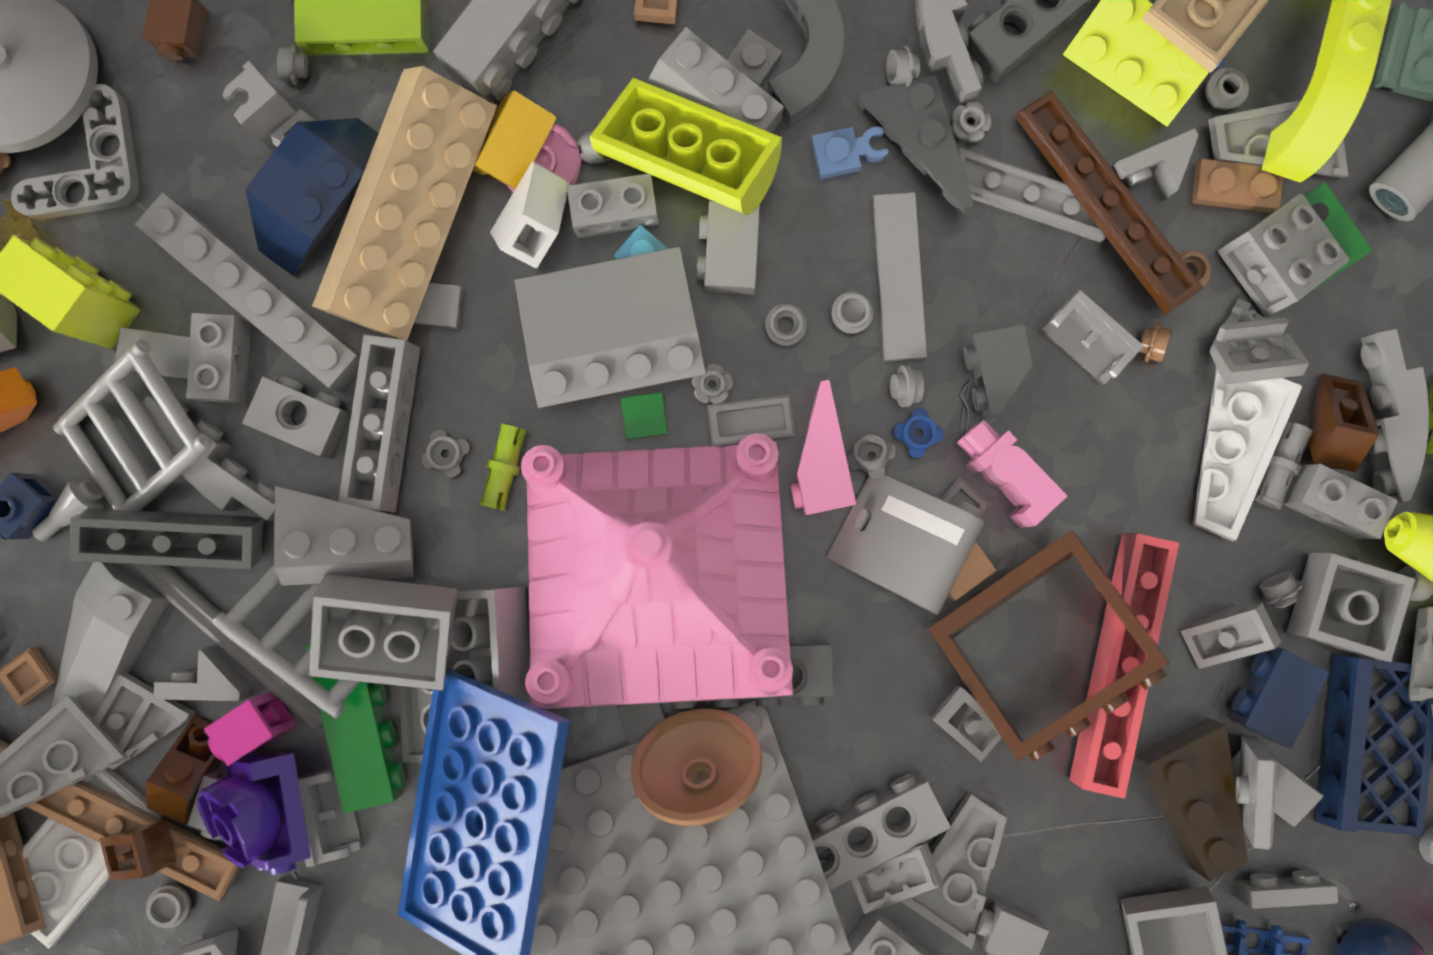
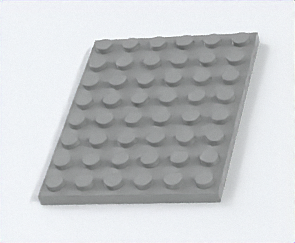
[530,700,851,955]

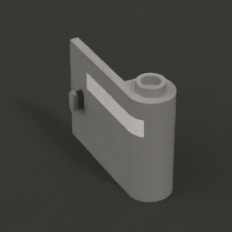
[826,475,985,615]

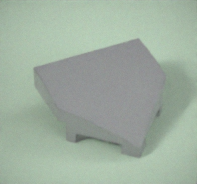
[1210,299,1309,384]

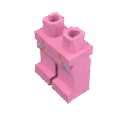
[956,420,1067,528]

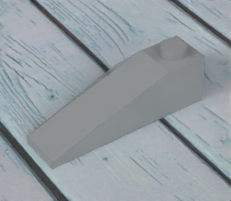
[51,562,170,718]

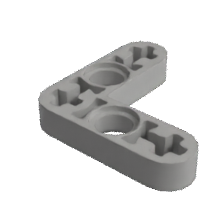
[11,84,139,220]

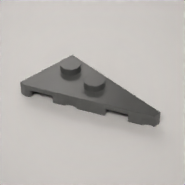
[857,75,974,215]

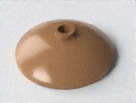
[631,709,762,826]

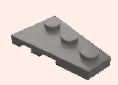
[1208,100,1349,178]
[0,695,129,819]

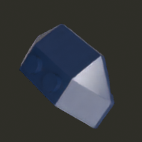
[245,118,379,277]

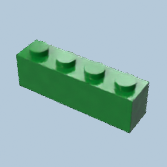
[305,644,406,814]

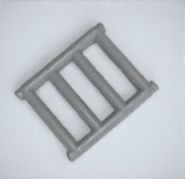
[53,340,212,511]
[212,565,361,718]

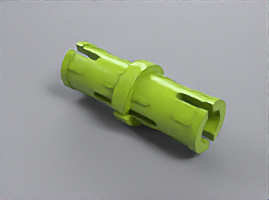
[479,423,527,511]

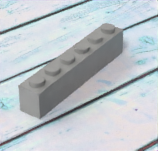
[134,192,361,393]

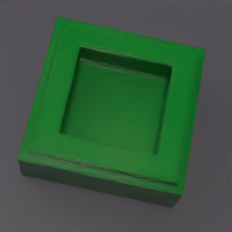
[621,392,668,440]

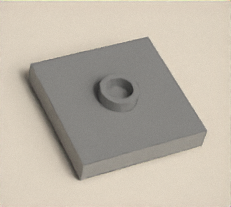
[1236,736,1277,849]

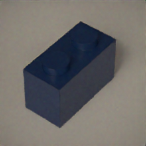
[1229,647,1330,749]

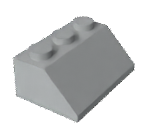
[646,27,784,133]
[309,573,457,690]

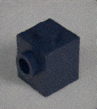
[0,473,58,540]

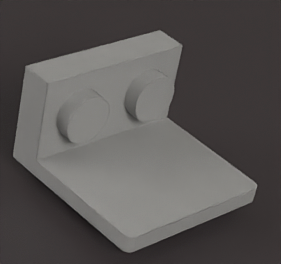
[1217,194,1349,317]

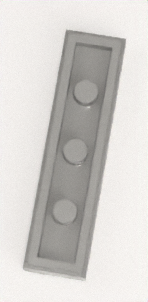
[958,148,1106,243]
[872,192,927,362]

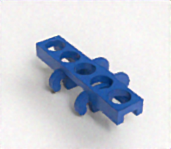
[1221,919,1311,955]

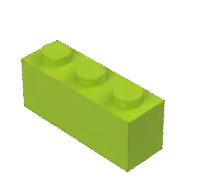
[294,0,430,56]

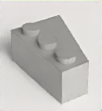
[274,486,414,586]

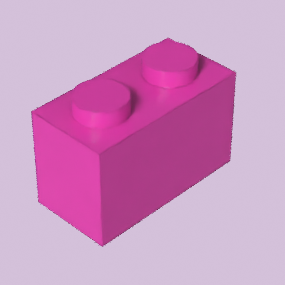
[204,692,299,766]

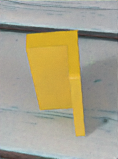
[472,90,556,189]

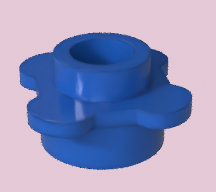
[893,408,944,458]

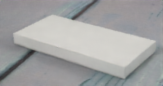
[22,768,163,949]

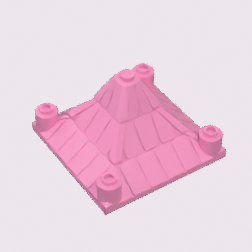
[521,433,793,709]

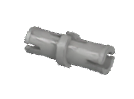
[1254,422,1313,509]

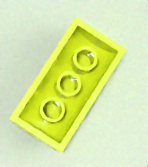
[590,78,782,215]

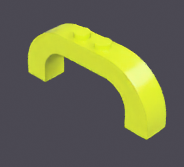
[1262,0,1392,183]

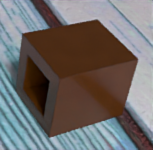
[142,0,208,61]

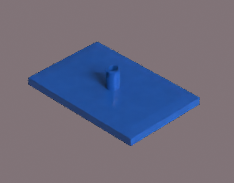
[398,668,569,955]

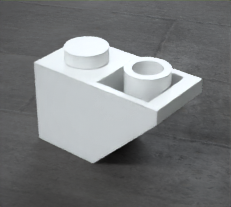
[490,161,569,269]

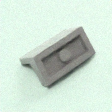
[260,877,322,955]

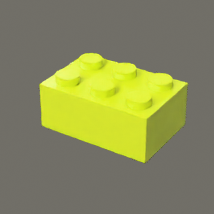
[1063,0,1209,127]
[0,235,142,349]

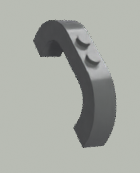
[767,0,844,128]

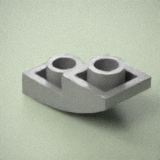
[1232,750,1324,827]

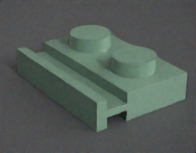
[1373,2,1433,102]

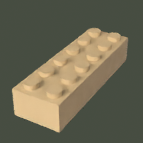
[312,66,497,341]

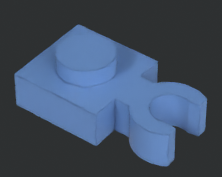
[811,127,888,180]

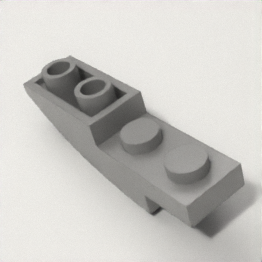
[916,0,983,106]
[1361,329,1429,502]
[143,396,275,521]

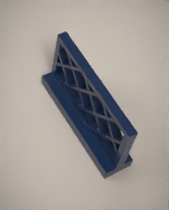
[1315,654,1433,836]

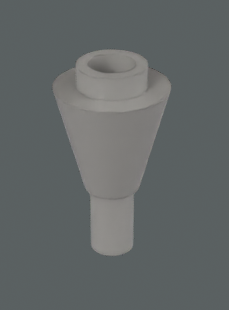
[32,477,104,542]

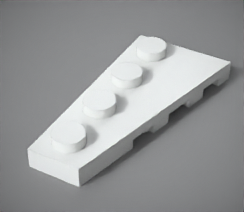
[1192,367,1302,541]

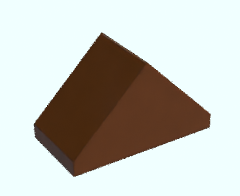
[99,819,177,881]

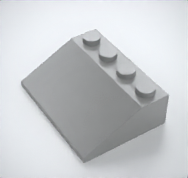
[514,247,706,408]
[399,586,530,763]

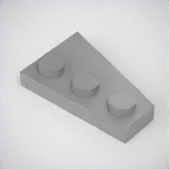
[901,791,1007,950]

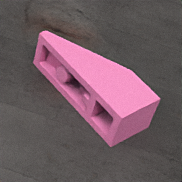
[790,380,856,516]

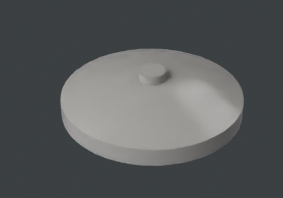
[0,0,98,153]

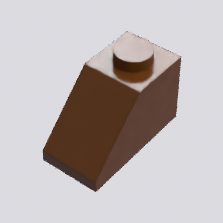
[1308,373,1379,472]

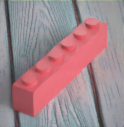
[1069,533,1179,799]

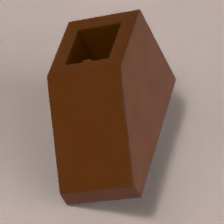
[146,716,222,825]

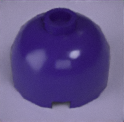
[197,775,282,868]

